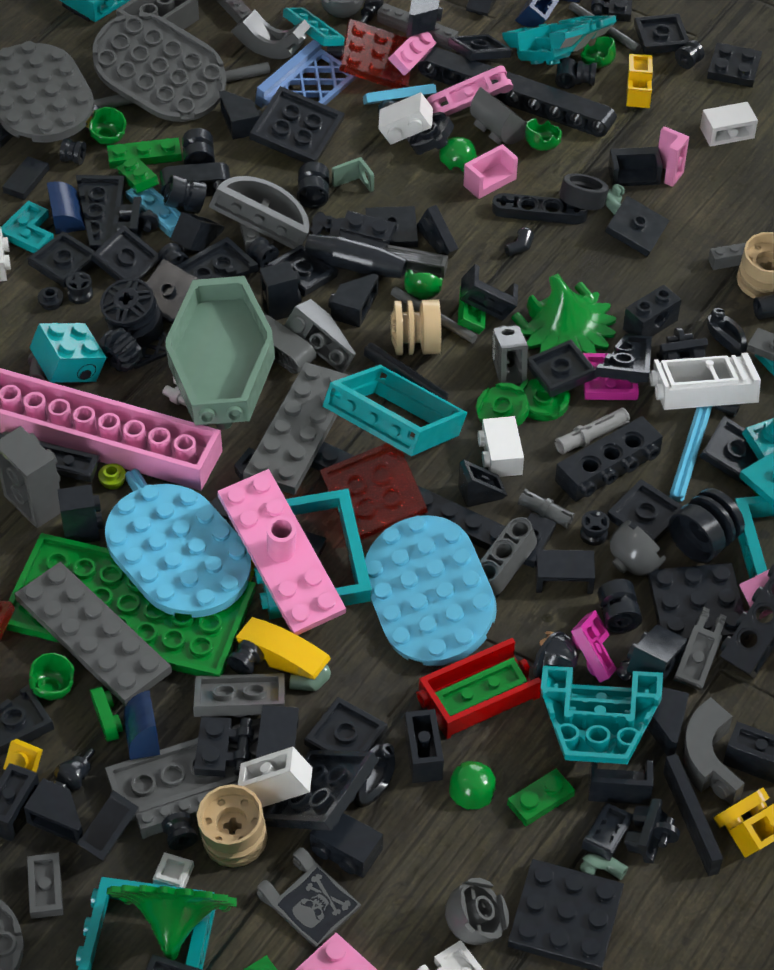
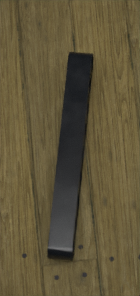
[418,47,617,137]

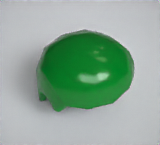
[580,37,616,69]
[89,107,126,145]
[525,118,562,151]
[439,137,477,172]
[404,270,443,300]
[29,653,74,701]
[449,761,496,809]

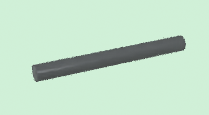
[569,2,641,53]
[391,287,477,344]

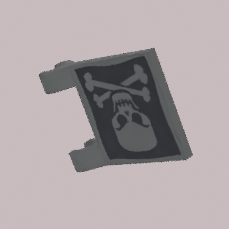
[257,847,361,949]

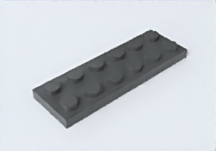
[243,362,350,495]
[14,562,172,706]
[105,718,261,822]

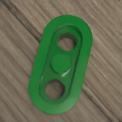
[90,686,123,742]

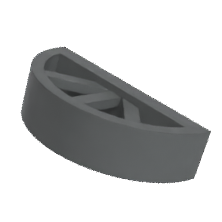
[208,176,309,249]

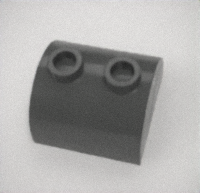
[470,87,526,145]

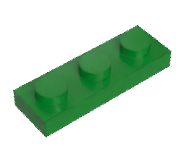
[107,137,182,169]
[435,657,527,716]

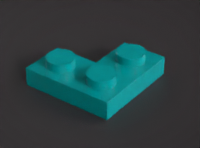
[1,201,54,253]

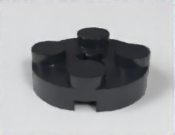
[407,112,454,155]

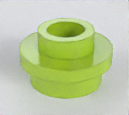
[98,463,126,490]

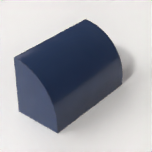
[515,0,559,27]
[47,182,86,234]
[123,690,160,760]

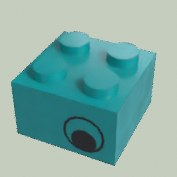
[29,323,106,383]

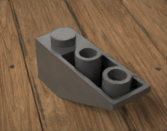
[284,299,356,373]

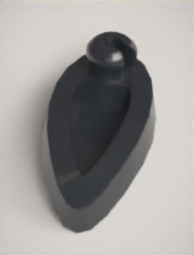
[707,308,747,357]
[354,743,395,808]

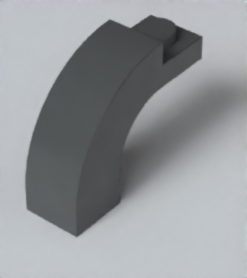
[231,9,311,59]
[682,697,745,806]

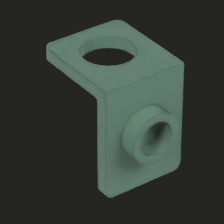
[332,157,374,192]

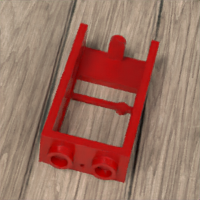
[416,638,541,739]

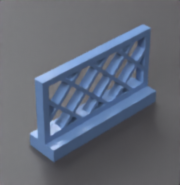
[255,39,358,108]

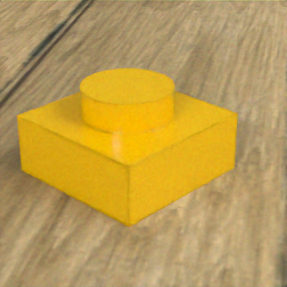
[3,739,43,772]

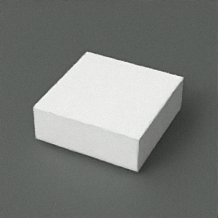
[153,852,194,888]

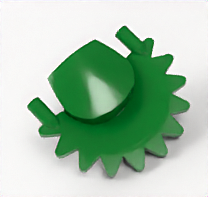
[511,273,616,353]
[106,885,237,960]

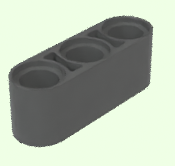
[264,314,317,374]
[480,517,537,596]

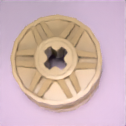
[737,232,774,298]
[390,300,441,355]
[197,784,268,868]

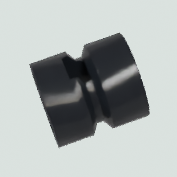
[182,128,215,165]
[297,162,330,209]
[163,174,207,214]
[597,579,642,634]

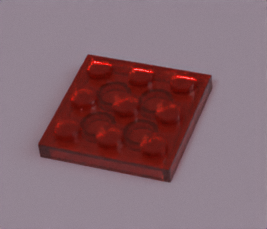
[339,19,410,89]
[320,443,428,540]

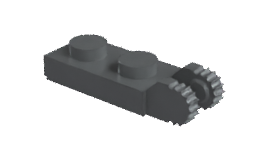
[673,607,727,691]

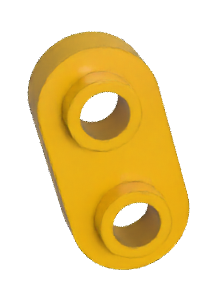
[713,788,770,830]

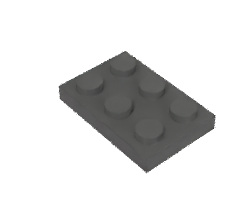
[193,673,285,718]

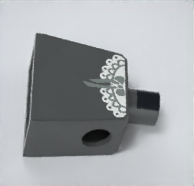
[492,326,528,386]

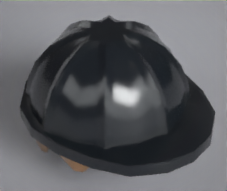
[533,631,579,680]

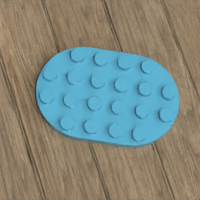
[105,484,251,618]
[365,515,497,666]

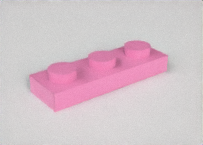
[388,32,437,76]

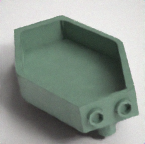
[166,276,275,430]

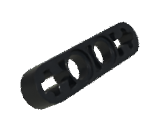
[492,193,588,225]

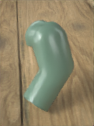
[605,184,625,215]
[289,664,331,691]
[580,854,629,880]

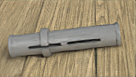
[555,408,630,455]

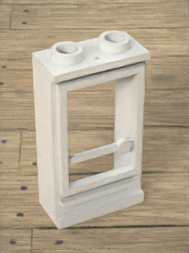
[649,353,761,410]

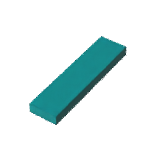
[283,7,345,46]

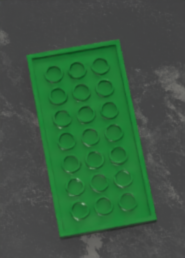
[0,533,256,677]

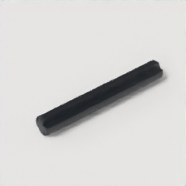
[364,343,449,401]

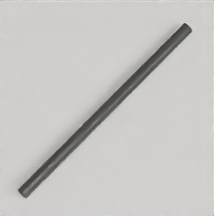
[94,62,270,108]

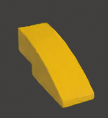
[626,54,653,108]
[236,617,330,680]

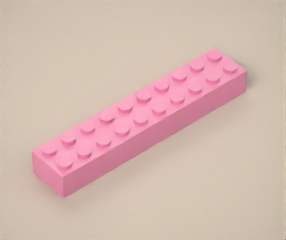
[0,368,222,491]

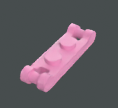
[427,66,513,116]

